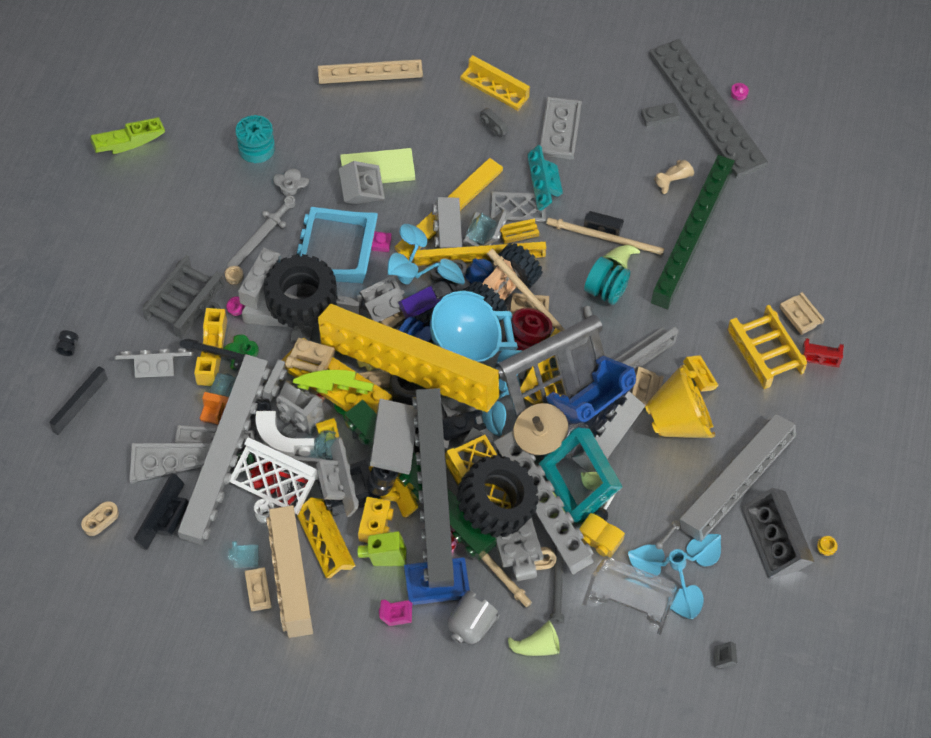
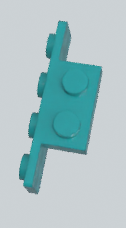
[527,145,563,211]

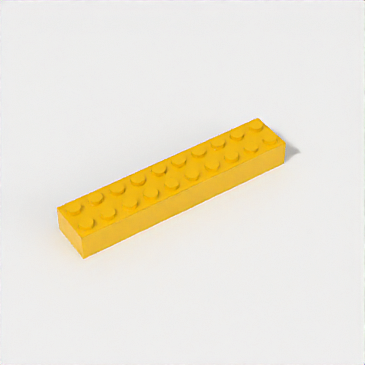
[318,304,499,413]

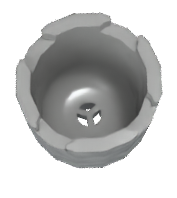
[447,591,500,644]

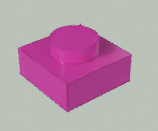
[371,231,392,252]

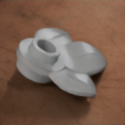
[274,168,309,196]

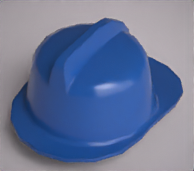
[465,258,495,283]

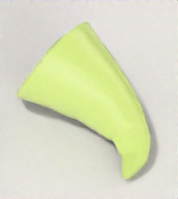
[603,245,640,271]
[508,620,560,656]

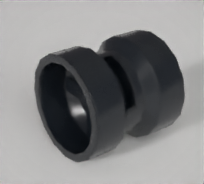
[55,330,79,356]

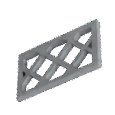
[490,192,546,222]

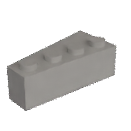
[572,391,645,472]

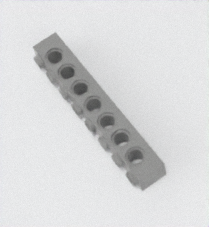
[494,430,594,575]

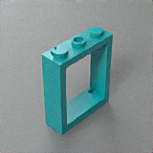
[539,427,623,522]

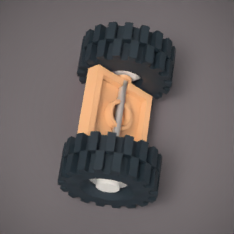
[465,243,543,323]

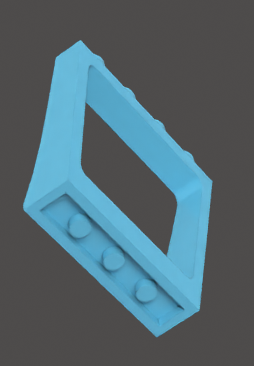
[296,207,378,284]

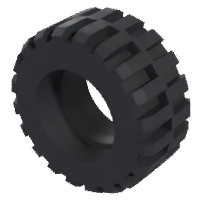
[263,254,338,329]
[457,455,539,537]

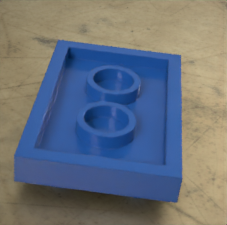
[404,557,470,605]

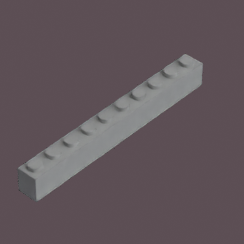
[178,354,271,545]

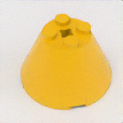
[645,365,715,438]

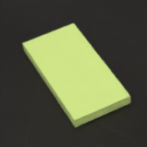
[340,148,415,183]

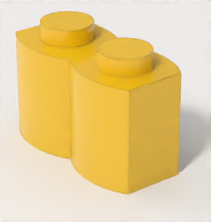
[579,513,625,558]

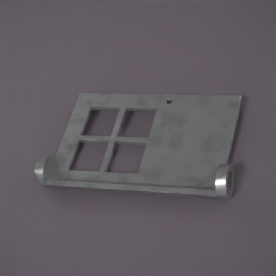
[494,314,605,419]

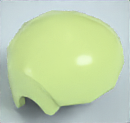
[581,472,603,491]

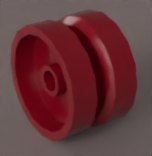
[505,308,552,351]

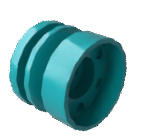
[235,115,275,163]
[584,257,631,305]

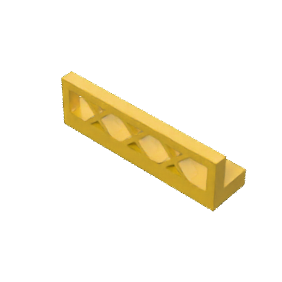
[461,55,530,111]
[297,497,356,579]

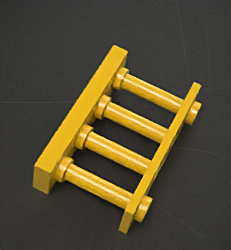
[727,304,807,389]

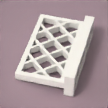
[230,437,319,515]

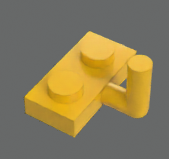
[683,355,719,392]

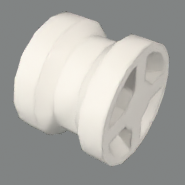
[254,498,274,523]

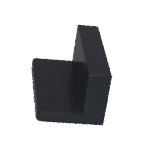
[584,211,624,236]

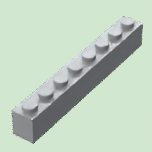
[680,414,796,542]

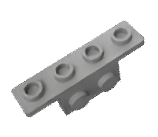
[115,348,194,378]
[316,438,359,517]

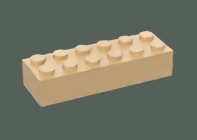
[266,505,313,638]

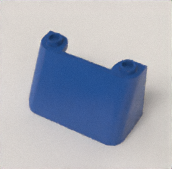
[546,356,636,426]

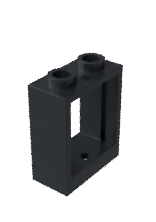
[318,460,378,516]

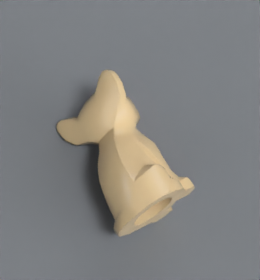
[654,160,694,194]

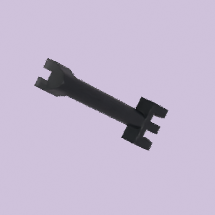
[179,338,245,369]

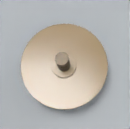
[514,403,568,455]

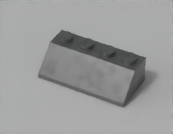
[742,488,815,578]

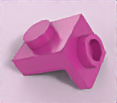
[379,599,412,626]

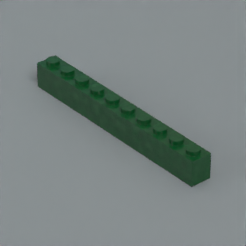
[651,155,735,310]
[345,399,497,561]

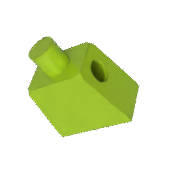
[358,531,407,566]

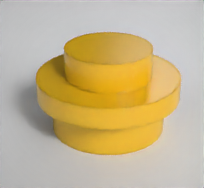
[817,536,838,556]

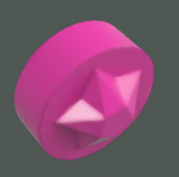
[731,83,749,100]
[226,296,245,316]

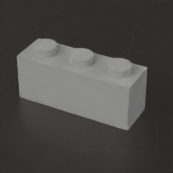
[432,197,462,249]
[238,248,281,310]

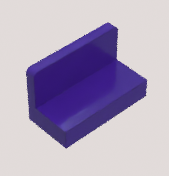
[398,286,442,319]

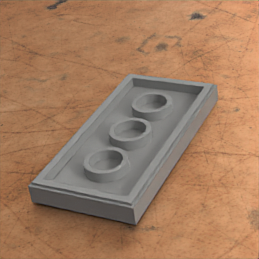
[540,97,582,160]
[369,398,417,475]

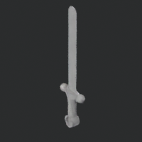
[227,196,296,267]

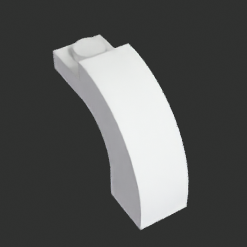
[256,411,315,456]

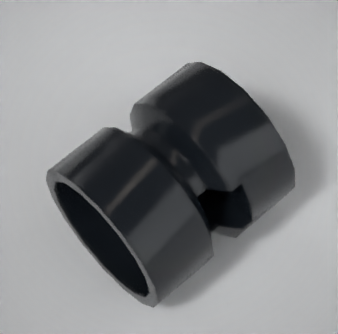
[367,467,398,496]

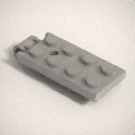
[491,496,543,581]

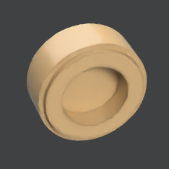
[225,266,244,285]

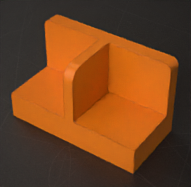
[200,392,229,425]

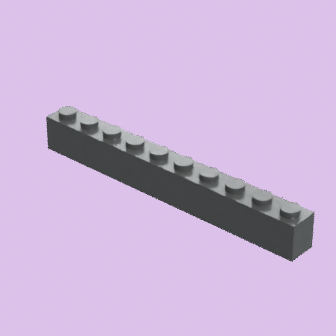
[412,388,454,588]

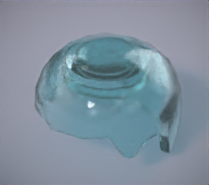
[315,430,337,460]

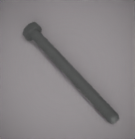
[550,531,564,624]

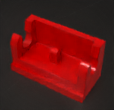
[802,338,844,368]

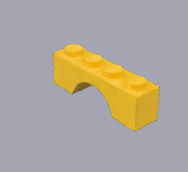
[194,308,227,386]

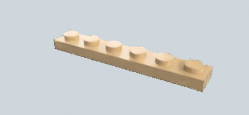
[318,59,423,84]

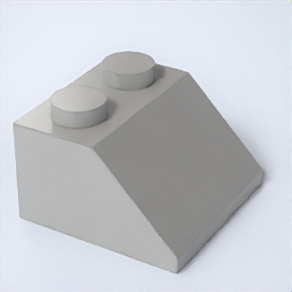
[339,161,385,204]

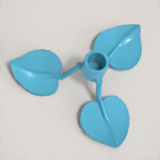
[387,224,465,285]
[482,349,522,436]
[628,534,721,619]

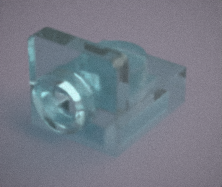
[229,541,259,568]

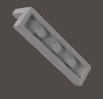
[615,327,679,371]

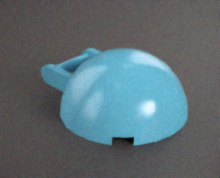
[430,291,518,363]

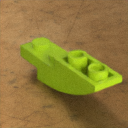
[90,117,165,154]
[293,370,374,394]

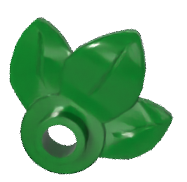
[223,334,259,369]

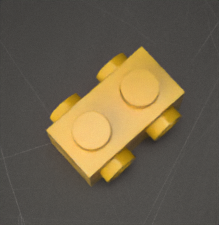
[358,497,394,543]

